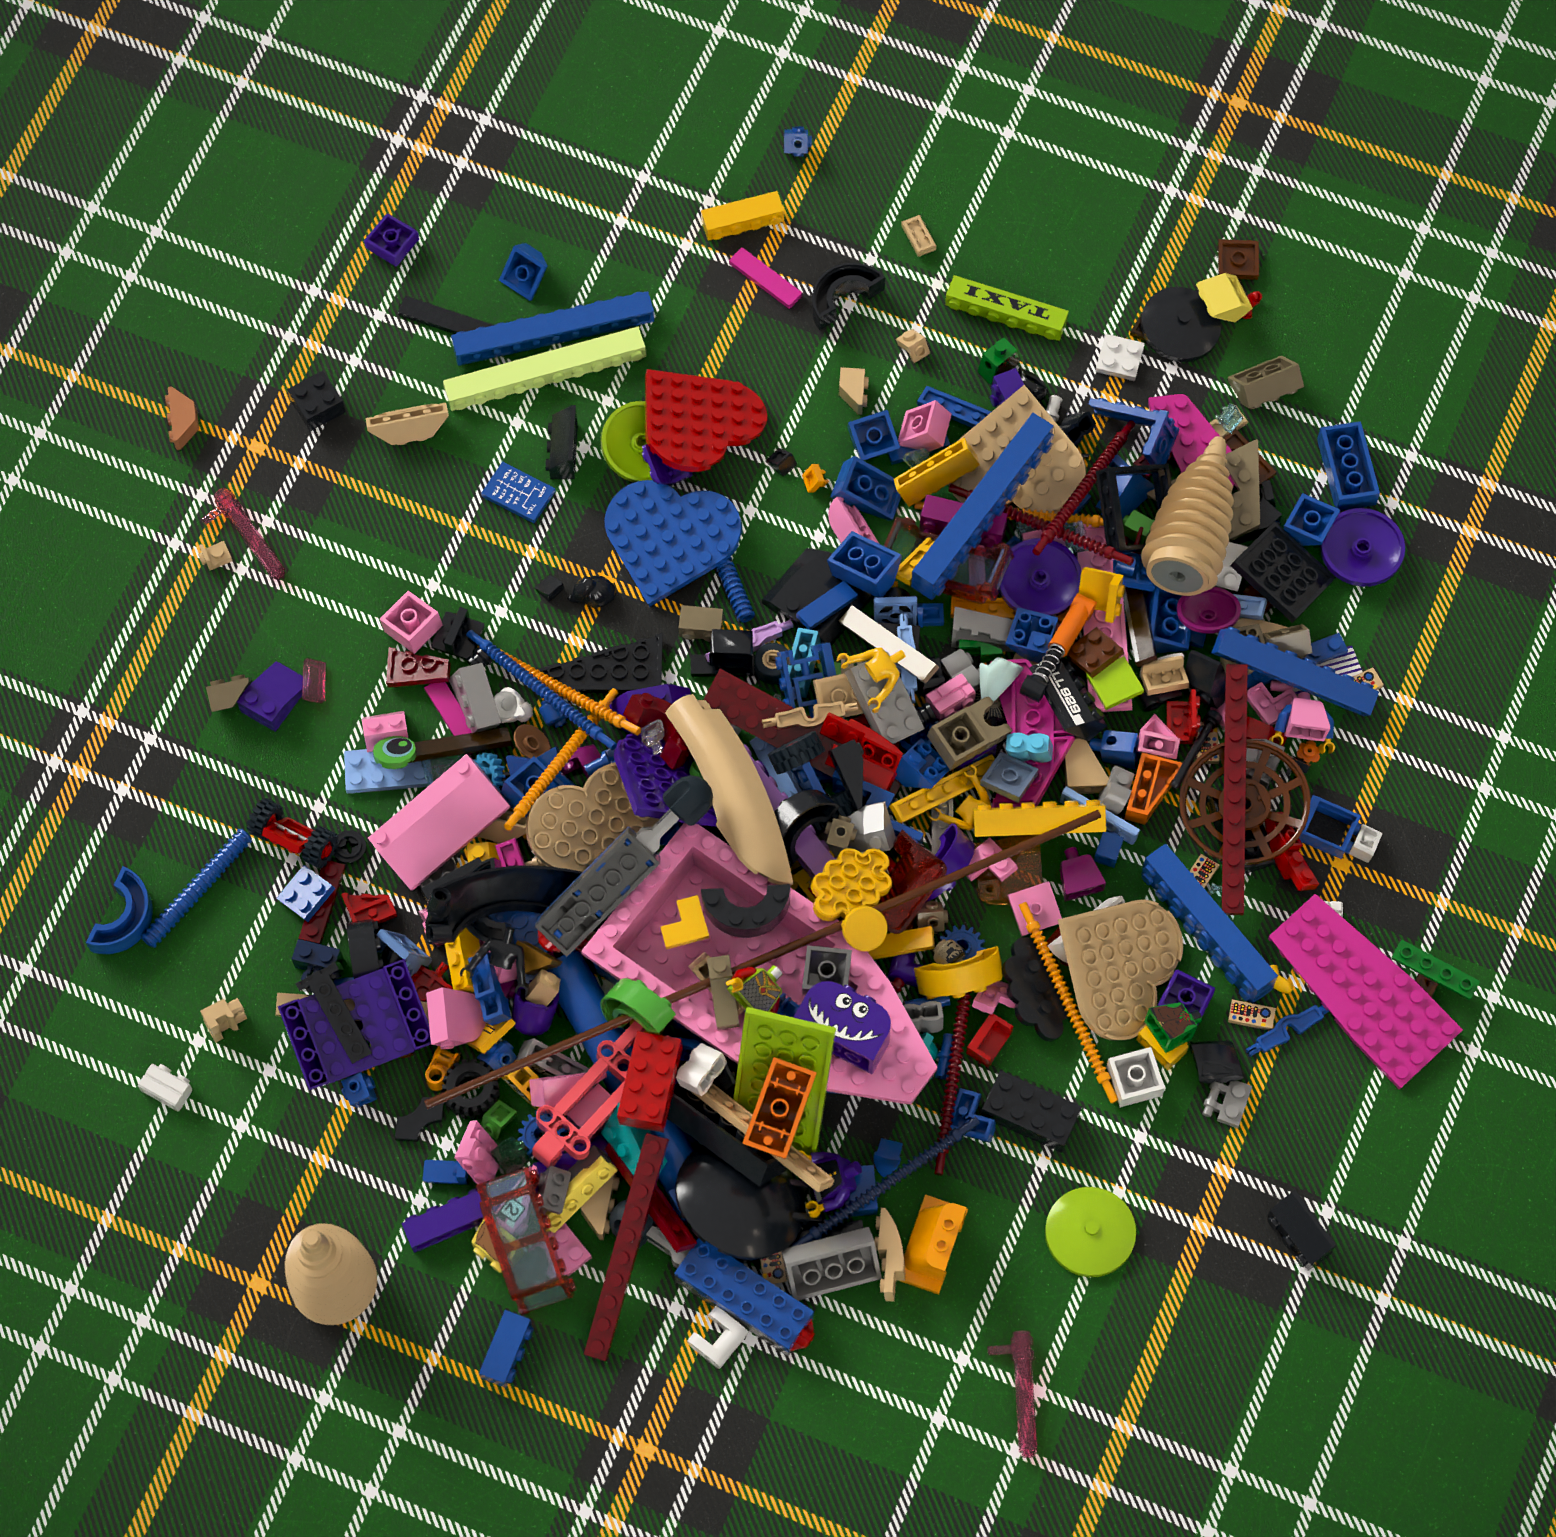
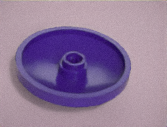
[1320,508,1405,587]
[998,538,1081,617]

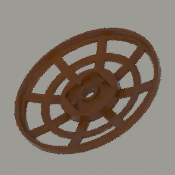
[1179,739,1311,865]

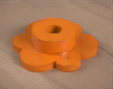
[1297,740,1320,763]

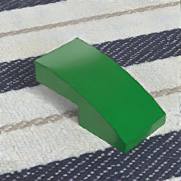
[958,640,1002,663]

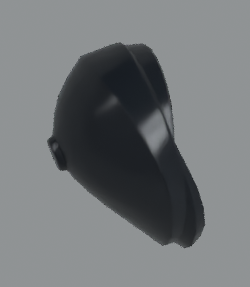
[1018,368,1049,401]

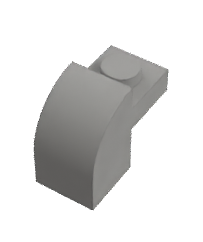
[1097,766,1135,816]

